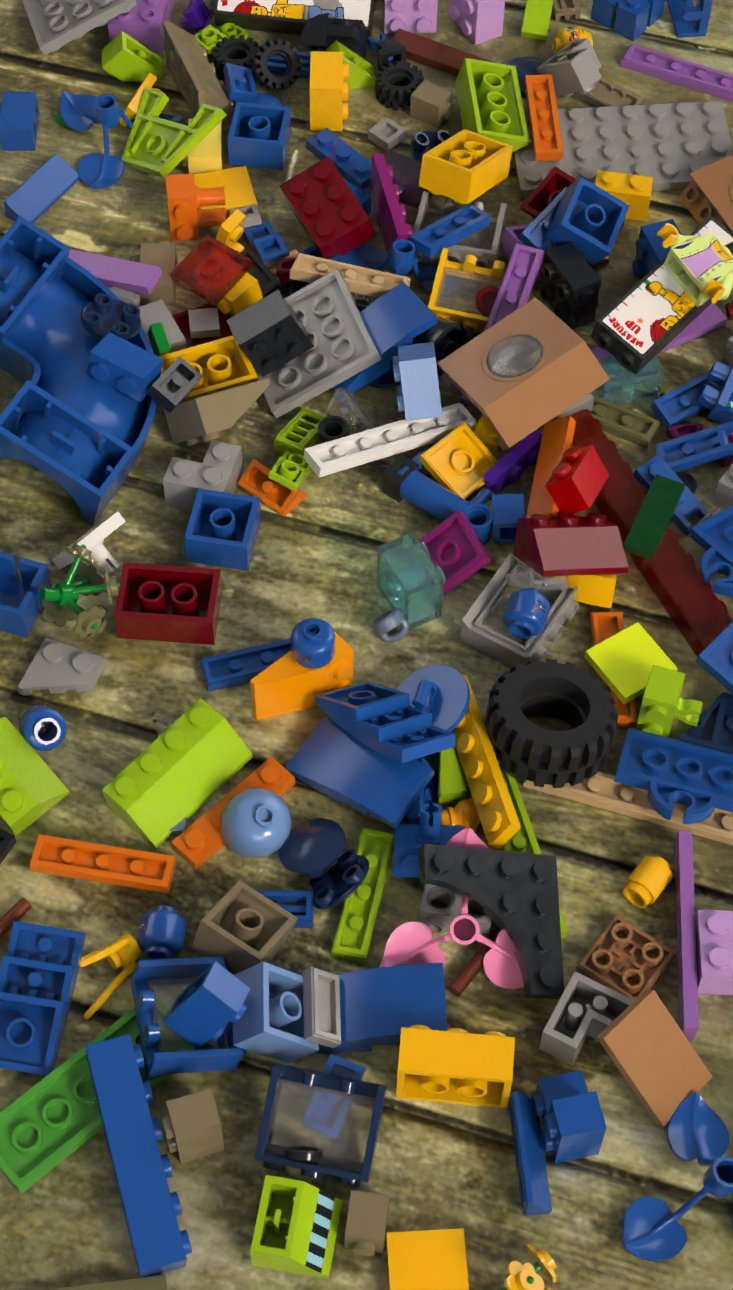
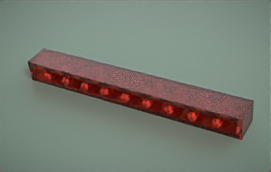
[571,409,733,657]

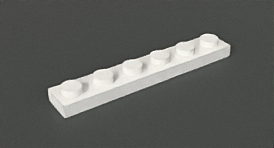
[303,402,477,478]

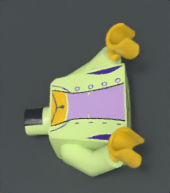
[656,223,733,307]

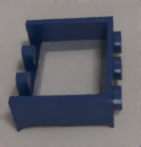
[255,1063,388,1187]

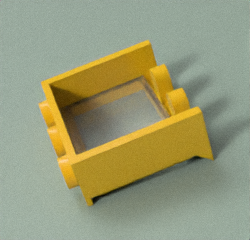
[428,248,505,334]

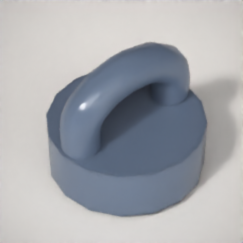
[372,607,409,643]

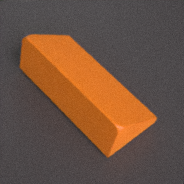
[237,458,307,517]

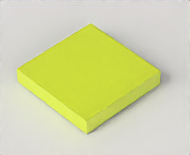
[584,622,678,704]

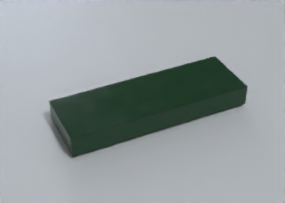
[623,474,686,561]

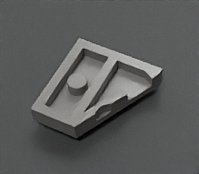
[17,638,106,696]

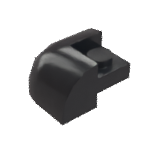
[300,13,367,58]

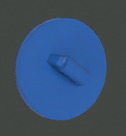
[397,664,470,732]

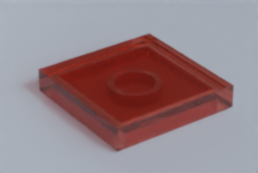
[170,235,253,306]

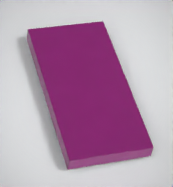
[370,153,412,274]

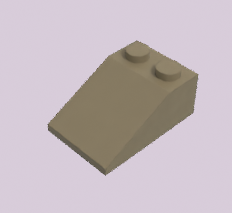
[163,378,271,447]

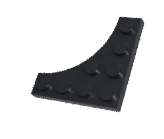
[419,844,564,1000]

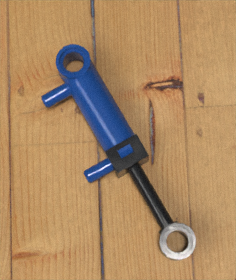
[318,416,493,546]

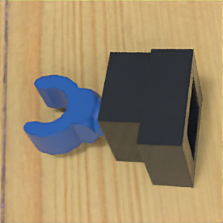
[368,32,406,71]

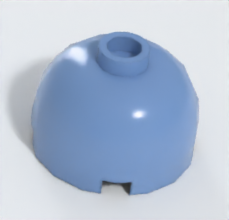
[221,788,292,858]

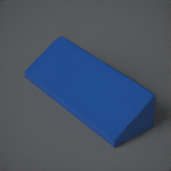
[4,154,80,224]
[509,1091,552,1216]

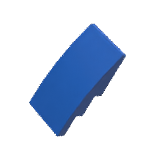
[332,282,437,400]
[314,681,456,763]
[285,716,434,829]
[0,921,86,1076]
[314,963,447,1053]

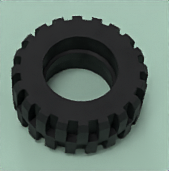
[484,659,618,788]

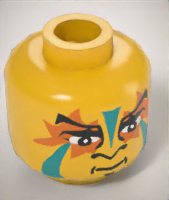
[552,26,593,54]

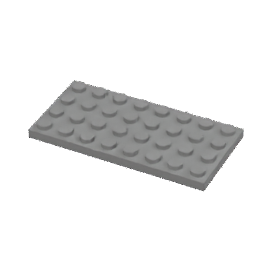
[512,101,733,198]

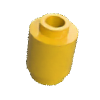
[623,856,673,908]

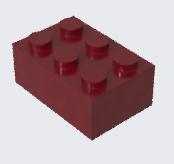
[279,156,376,259]
[114,562,222,645]

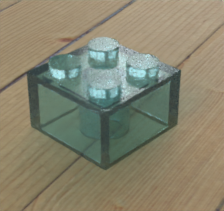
[377,532,446,631]

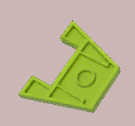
[121,87,227,178]

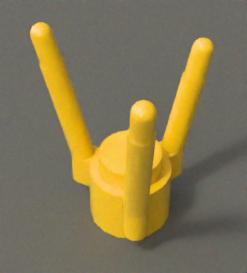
[79,933,143,1020]

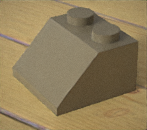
[192,880,298,975]

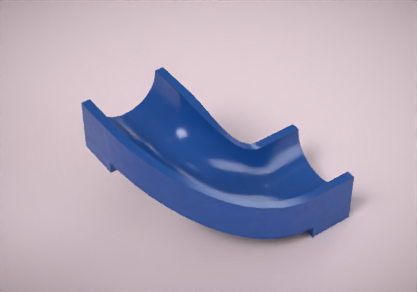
[0,216,157,526]

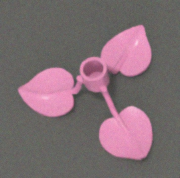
[379,828,524,989]

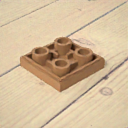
[576,914,676,1000]

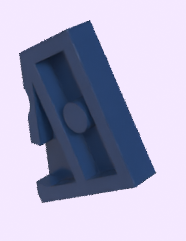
[679,692,733,754]

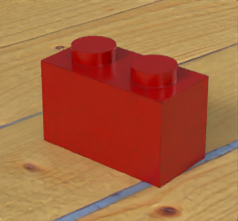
[545,444,609,514]

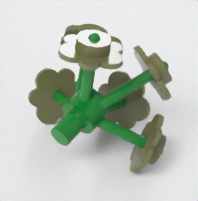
[40,544,120,638]

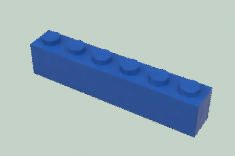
[85,1034,192,1278]

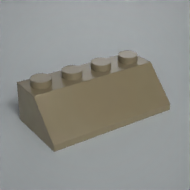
[163,21,234,128]

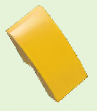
[551,574,617,608]

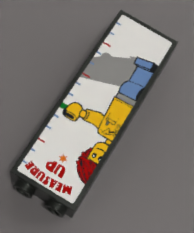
[210,0,376,42]
[590,216,733,375]

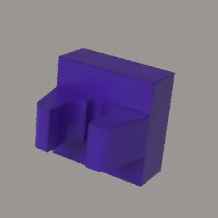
[179,0,213,33]

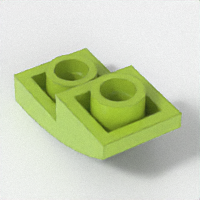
[520,0,553,41]
[194,23,248,54]
[268,449,312,491]

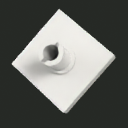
[52,511,126,577]

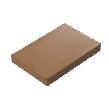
[597,989,713,1126]

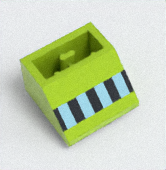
[250,1175,343,1279]

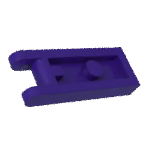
[483,430,542,501]

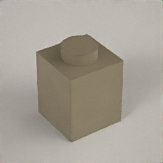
[410,80,454,128]
[345,1190,389,1256]

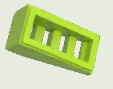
[274,408,325,456]
[437,747,466,810]

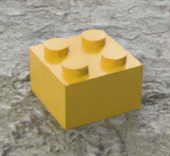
[309,51,349,131]

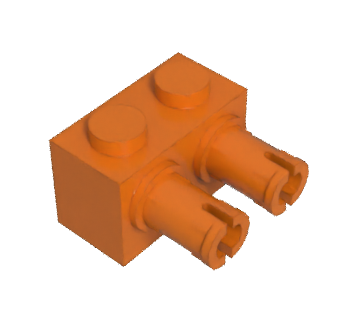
[165,173,226,241]

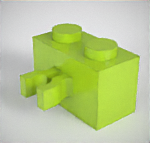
[636,665,703,738]

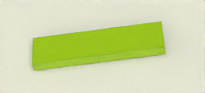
[331,828,394,964]

